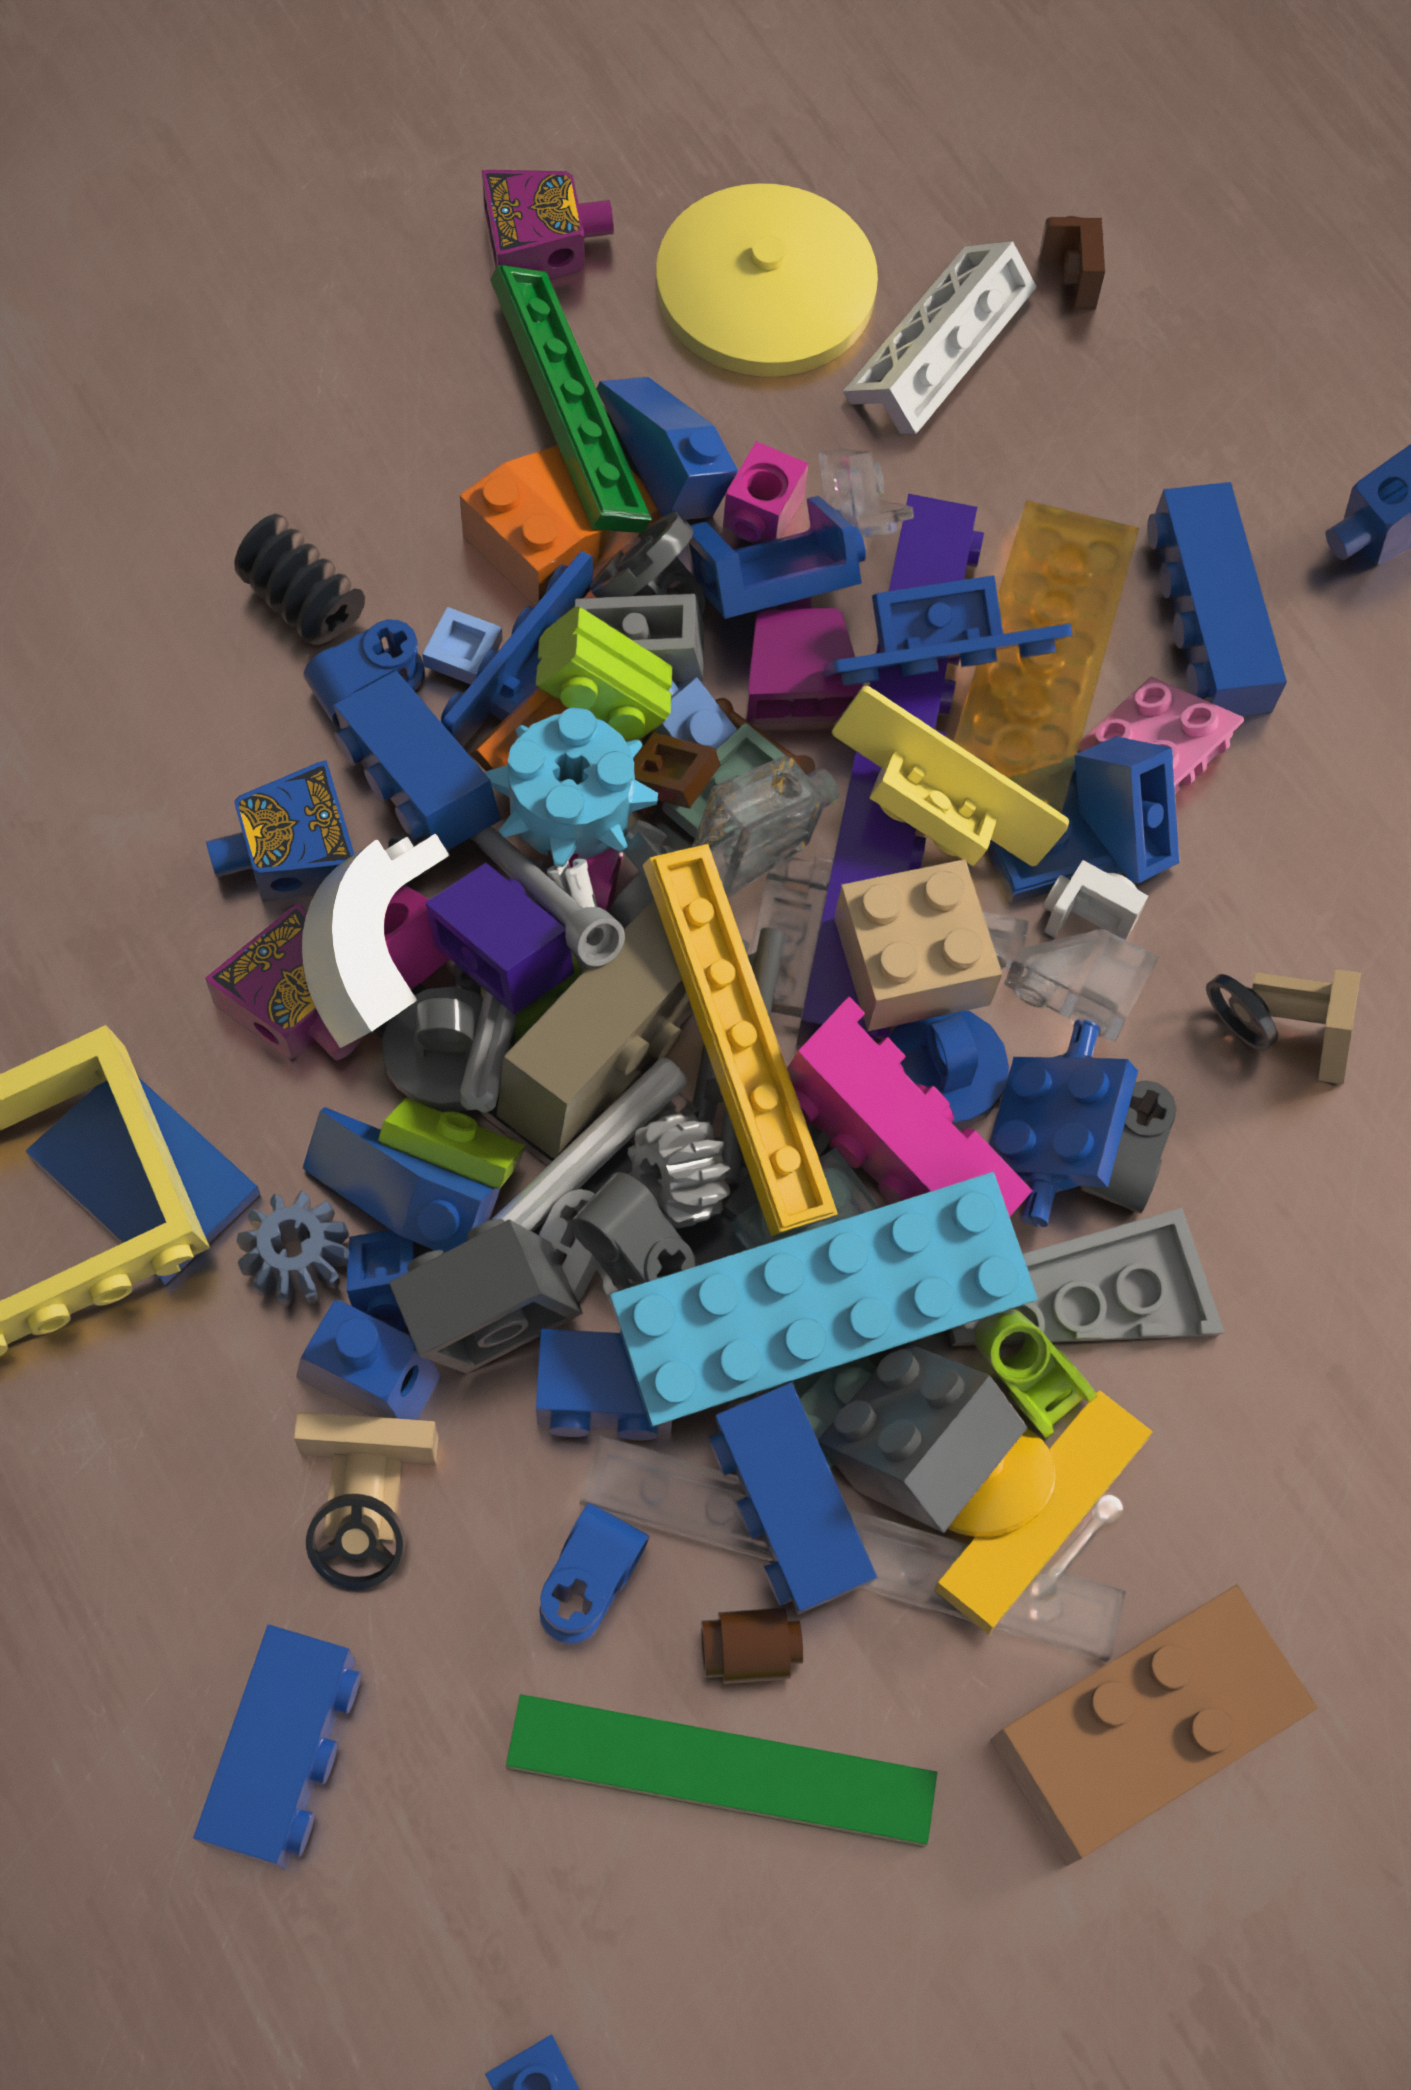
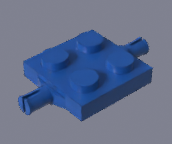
[989,1020,1138,1227]

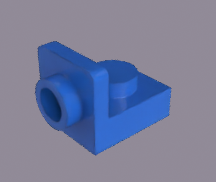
[346,1230,420,1332]

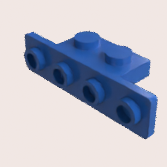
[441,551,593,747]
[823,575,1072,686]

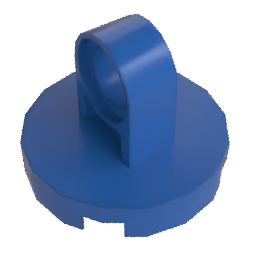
[888,1010,1009,1130]

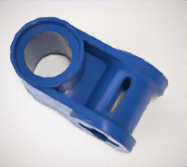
[304,619,425,727]
[539,1502,650,1645]

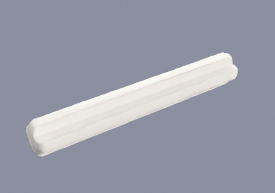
[491,1057,687,1232]

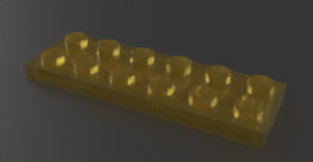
[953,500,1139,813]

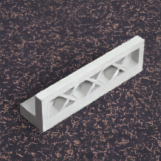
[843,241,1037,434]

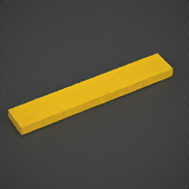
[643,844,838,1237]

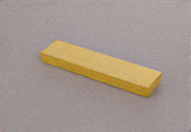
[934,1390,1153,1635]

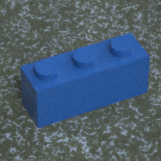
[333,670,501,851]
[708,1382,877,1615]
[193,1624,361,1870]

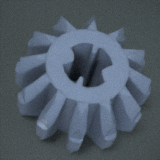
[236,1190,350,1307]

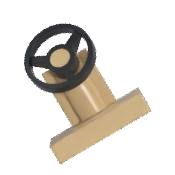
[1206,969,1361,1084]
[294,1412,439,1589]

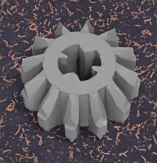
[628,1114,731,1229]

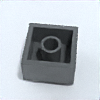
[389,1219,583,1374]
[818,1343,1028,1533]

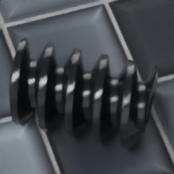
[234,513,365,645]

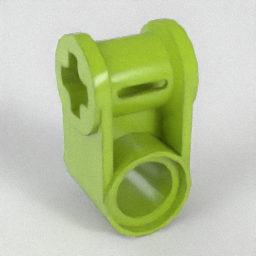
[975,1309,1098,1439]

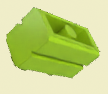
[536,606,672,742]

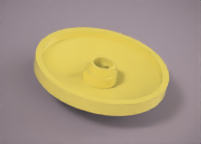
[656,183,878,377]

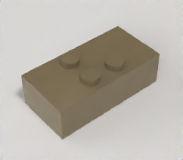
[497,898,693,1159]

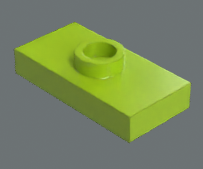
[378,1098,525,1189]

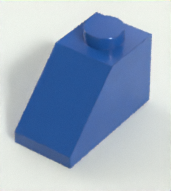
[1074,736,1180,883]

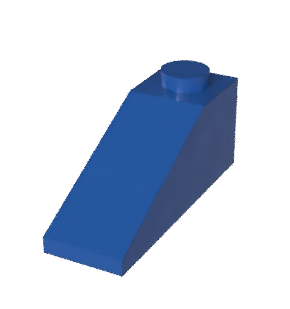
[596,377,738,520]
[302,1107,500,1252]

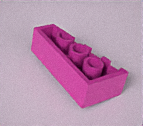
[787,996,1032,1217]

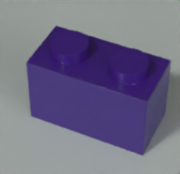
[425,863,574,1015]

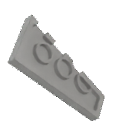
[947,1208,1225,1346]

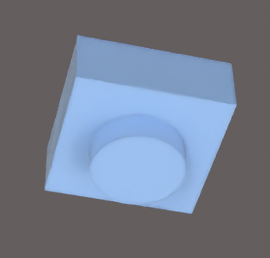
[422,607,503,684]

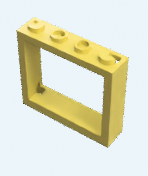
[0,1025,210,1356]

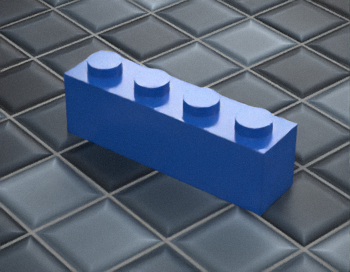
[1147,482,1287,716]

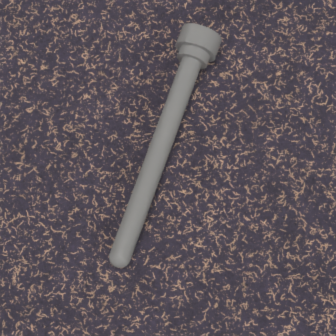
[469,826,625,966]

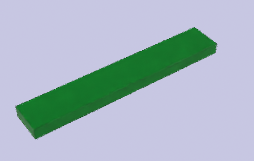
[490,265,651,534]
[506,1694,938,1847]

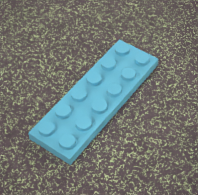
[609,1172,1038,1427]

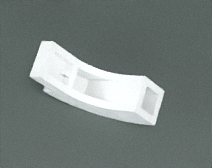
[302,834,449,1048]

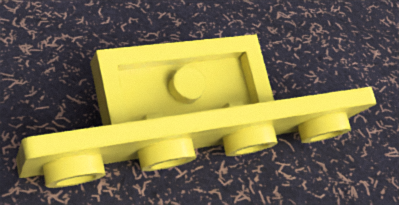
[832,686,1069,867]

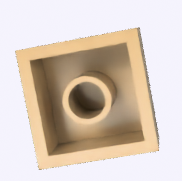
[834,859,1002,1031]

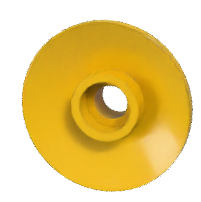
[947,1429,1056,1537]

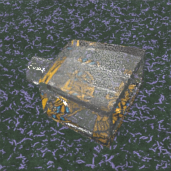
[692,756,839,898]

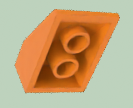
[459,445,661,606]

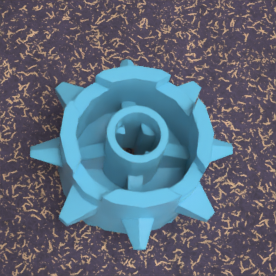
[485,707,658,867]

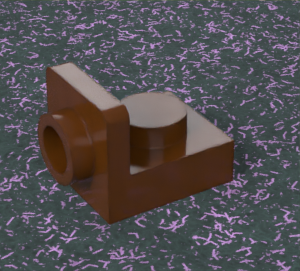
[1040,216,1105,308]
[633,732,721,817]

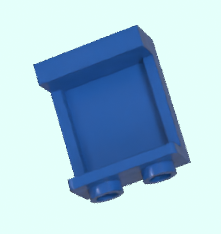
[687,495,866,619]

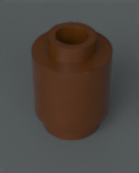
[701,1607,803,1684]

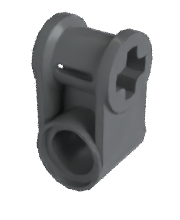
[1080,1080,1176,1214]
[570,1172,696,1291]

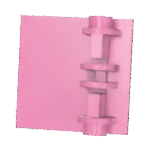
[1073,676,1244,794]

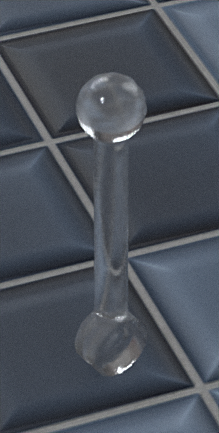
[1030,1495,1122,1601]

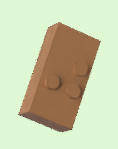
[991,1584,1318,1866]

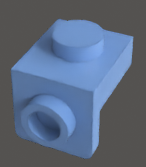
[655,677,737,750]

